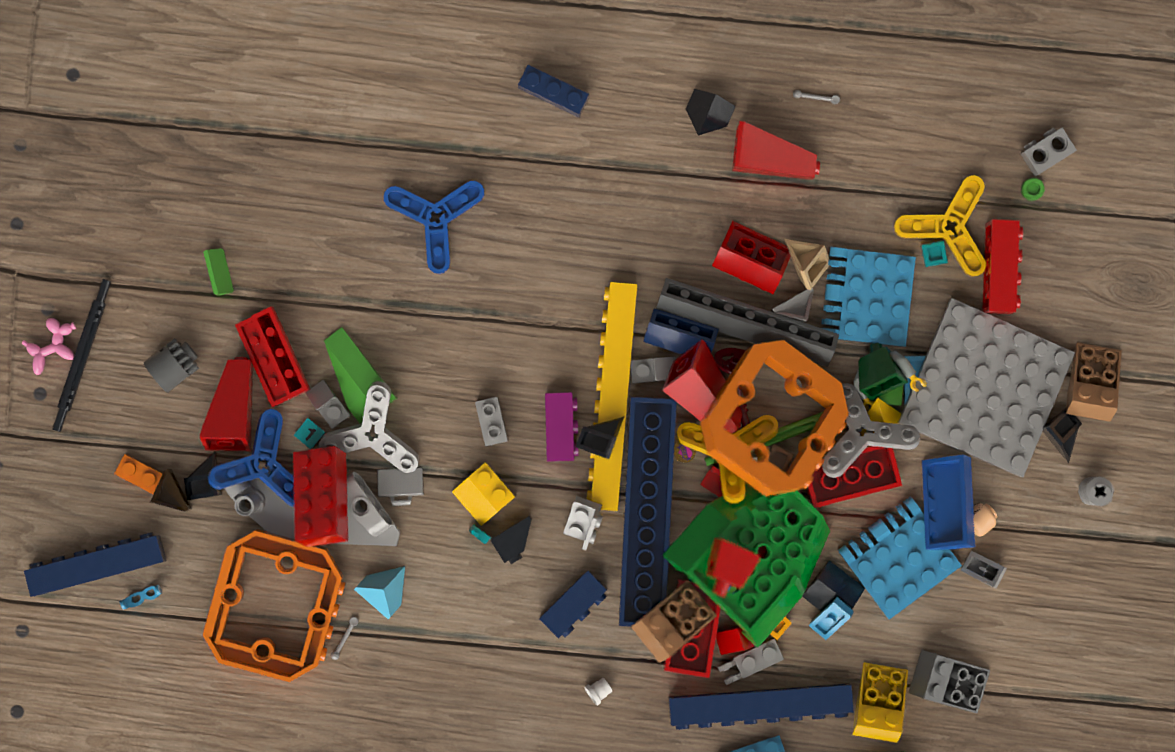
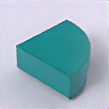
[469,524,491,544]

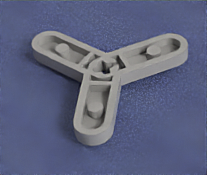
[319,381,419,473]
[822,383,920,477]

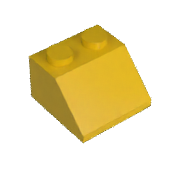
[452,462,516,526]

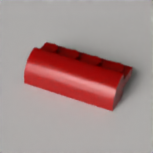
[235,306,311,407]

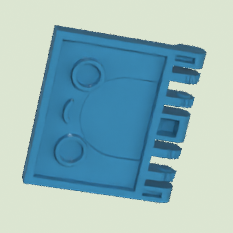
[822,247,916,347]
[838,496,962,620]

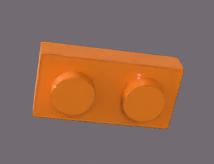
[114,454,163,494]

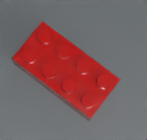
[982,219,1023,315]
[293,446,348,547]
[807,446,902,508]
[663,579,721,678]

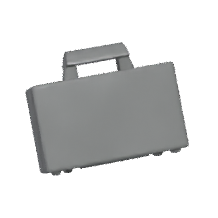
[377,468,424,506]

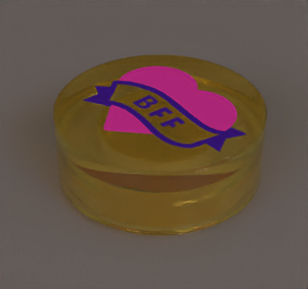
[674,442,696,463]

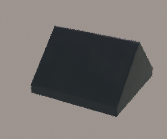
[802,560,865,611]

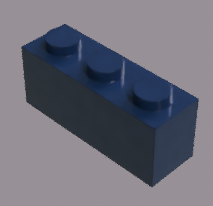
[518,65,589,118]
[643,308,719,354]
[539,570,607,639]

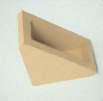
[785,239,830,290]

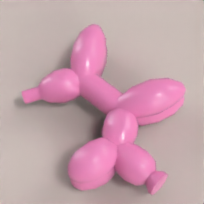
[21,318,76,375]

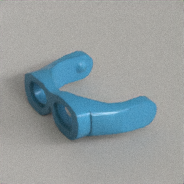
[120,585,162,610]

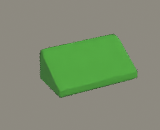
[203,249,234,296]

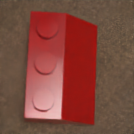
[712,221,791,294]

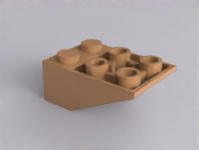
[1066,342,1122,422]
[631,580,717,663]

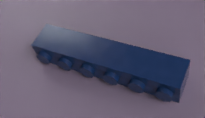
[24,532,167,597]

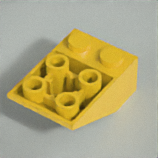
[852,662,908,743]

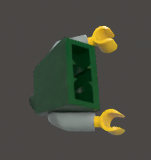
[854,343,927,412]

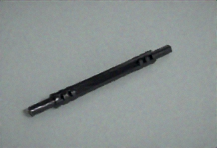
[52,279,111,432]

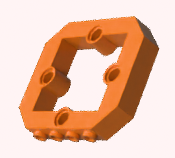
[700,340,849,496]
[203,529,346,682]

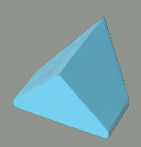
[354,566,405,619]

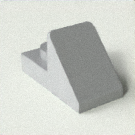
[630,357,675,383]
[306,379,351,429]

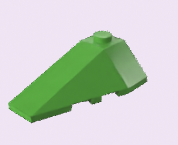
[324,327,397,424]

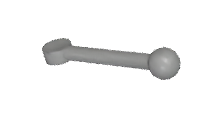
[793,90,840,105]
[331,617,359,660]

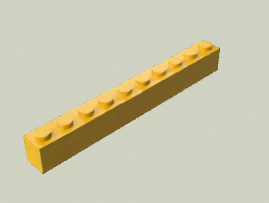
[587,282,637,511]

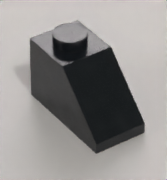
[490,516,532,564]

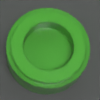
[1021,178,1045,201]

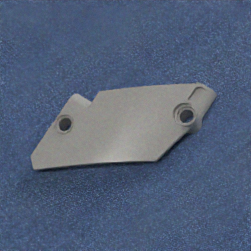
[224,472,400,546]

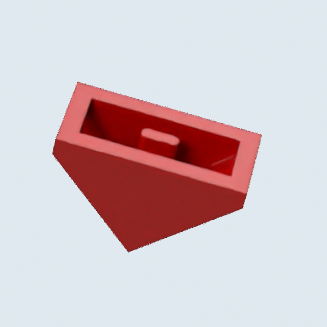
[716,626,765,655]

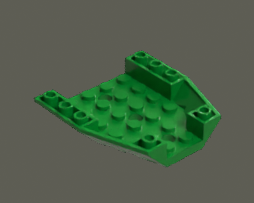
[662,482,830,648]

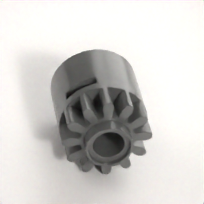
[143,338,199,393]

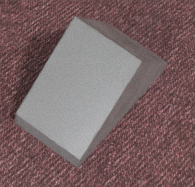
[961,551,1007,589]

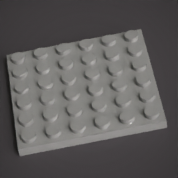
[898,298,1075,477]

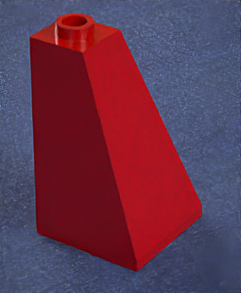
[732,121,820,180]
[663,340,743,434]
[200,357,253,451]

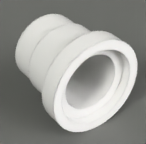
[584,678,613,706]

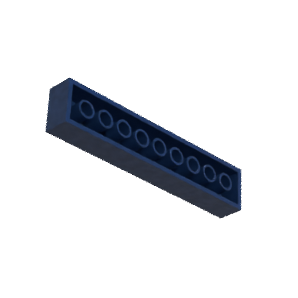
[619,397,677,627]

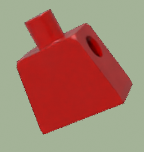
[706,538,761,597]

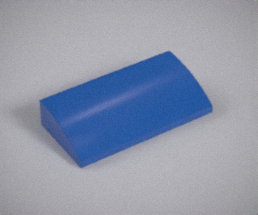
[922,454,975,550]

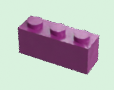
[545,393,579,462]

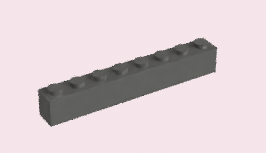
[656,278,839,367]

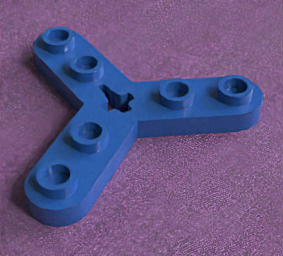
[383,181,485,274]
[208,409,294,507]

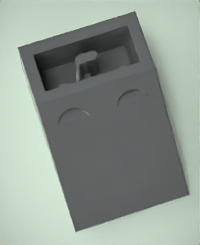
[909,650,990,714]

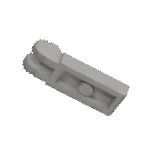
[718,639,784,685]

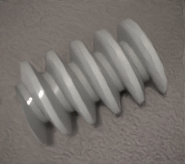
[1078,477,1114,506]

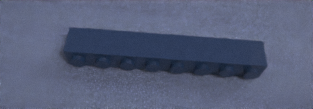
[669,683,854,730]

